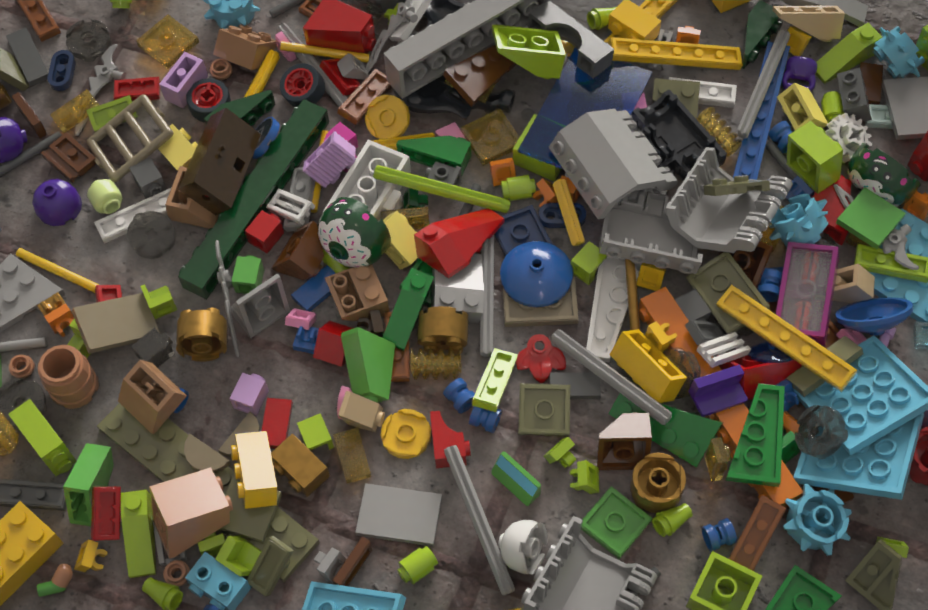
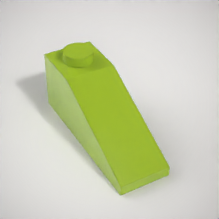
[815,23,882,84]
[121,489,156,578]

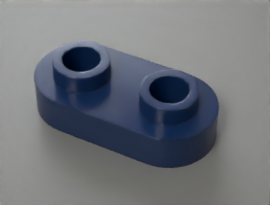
[47,50,76,91]
[539,203,586,228]

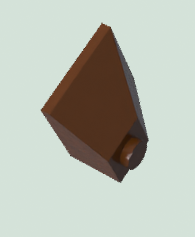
[271,221,324,280]
[719,241,773,289]
[597,412,652,470]

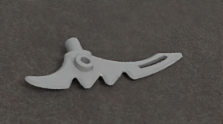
[366,0,418,73]
[75,44,126,136]
[833,184,919,270]
[215,240,239,357]

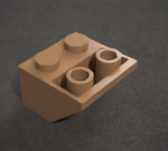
[213,24,277,70]
[165,166,219,229]
[325,265,390,321]
[118,360,187,434]

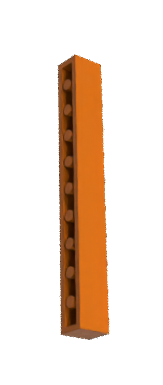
[639,286,803,508]

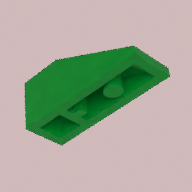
[396,136,472,175]
[382,268,434,351]

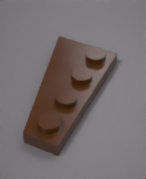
[443,45,517,107]

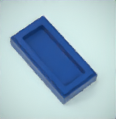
[291,265,336,312]

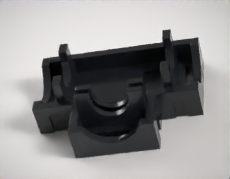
[631,89,727,181]

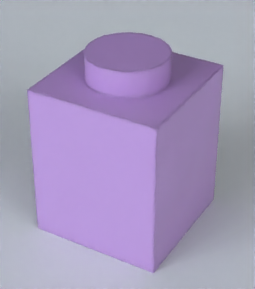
[230,373,269,416]

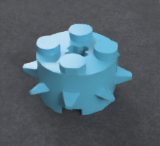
[203,0,260,29]
[872,26,925,79]
[769,194,828,248]
[783,484,852,556]

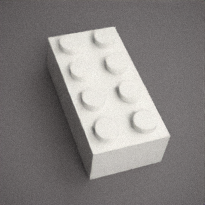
[323,140,411,221]

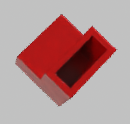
[313,320,354,367]

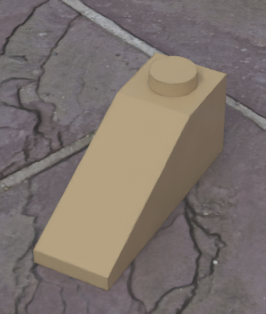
[772,6,845,42]

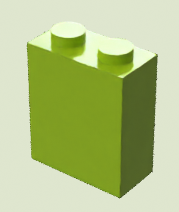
[8,399,77,476]

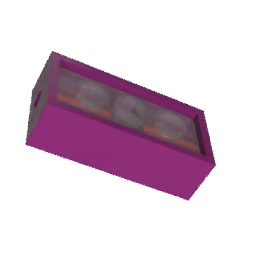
[776,242,839,348]

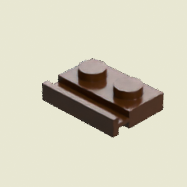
[41,132,96,184]

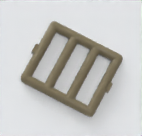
[86,94,174,182]

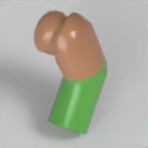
[37,563,73,597]

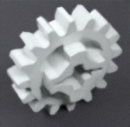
[825,113,872,163]

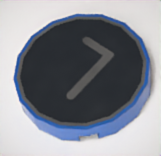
[252,117,280,159]

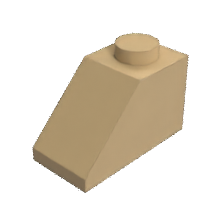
[816,264,875,303]
[338,391,385,433]

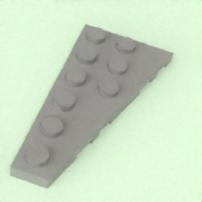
[0,254,65,333]

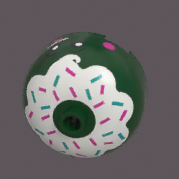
[848,143,921,207]
[318,197,391,268]

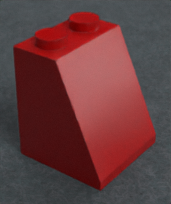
[303,0,377,56]

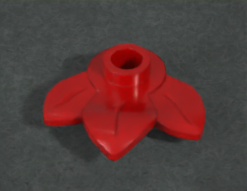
[516,334,566,384]

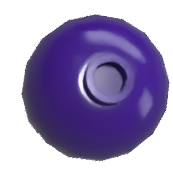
[0,117,27,163]
[32,179,82,226]

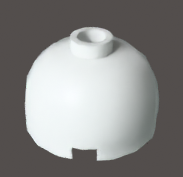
[498,520,547,575]

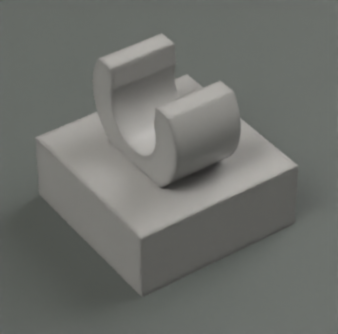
[314,547,346,584]

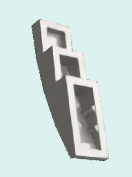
[780,0,868,27]

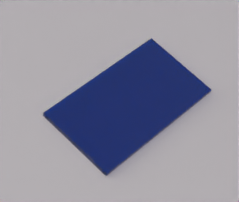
[518,47,652,169]

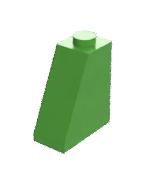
[341,327,395,403]
[63,443,114,526]

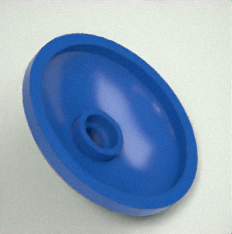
[500,241,573,307]
[835,297,913,335]

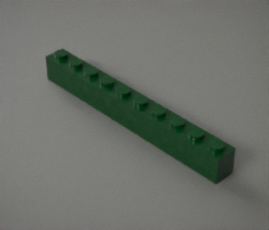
[178,99,329,300]

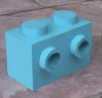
[185,552,251,610]

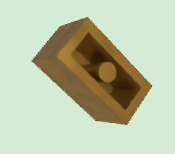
[271,434,330,497]

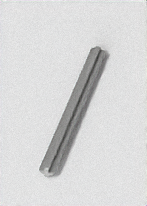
[276,23,348,107]
[736,30,790,139]
[480,235,494,357]
[551,329,672,425]
[444,445,515,595]

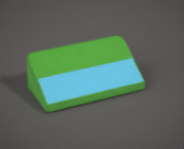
[491,451,541,506]

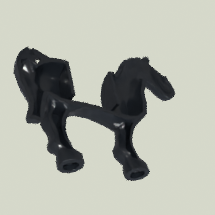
[393,0,515,120]

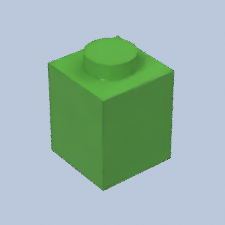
[231,255,265,294]

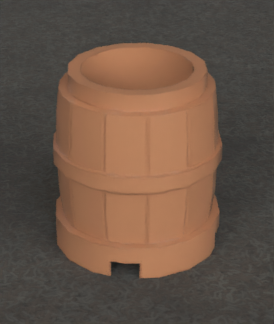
[38,345,99,409]

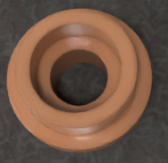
[210,58,233,80]
[9,354,35,379]
[163,560,190,587]

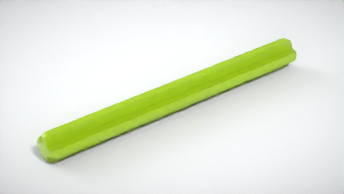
[373,165,511,213]

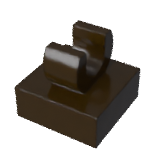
[357,310,384,337]

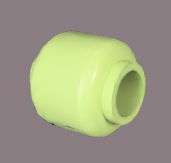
[87,179,123,214]

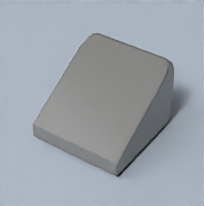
[337,53,369,79]

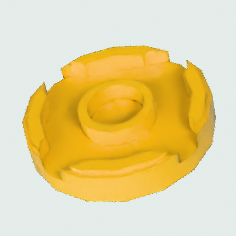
[365,95,410,139]
[381,409,432,459]

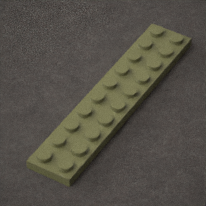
[97,403,320,583]

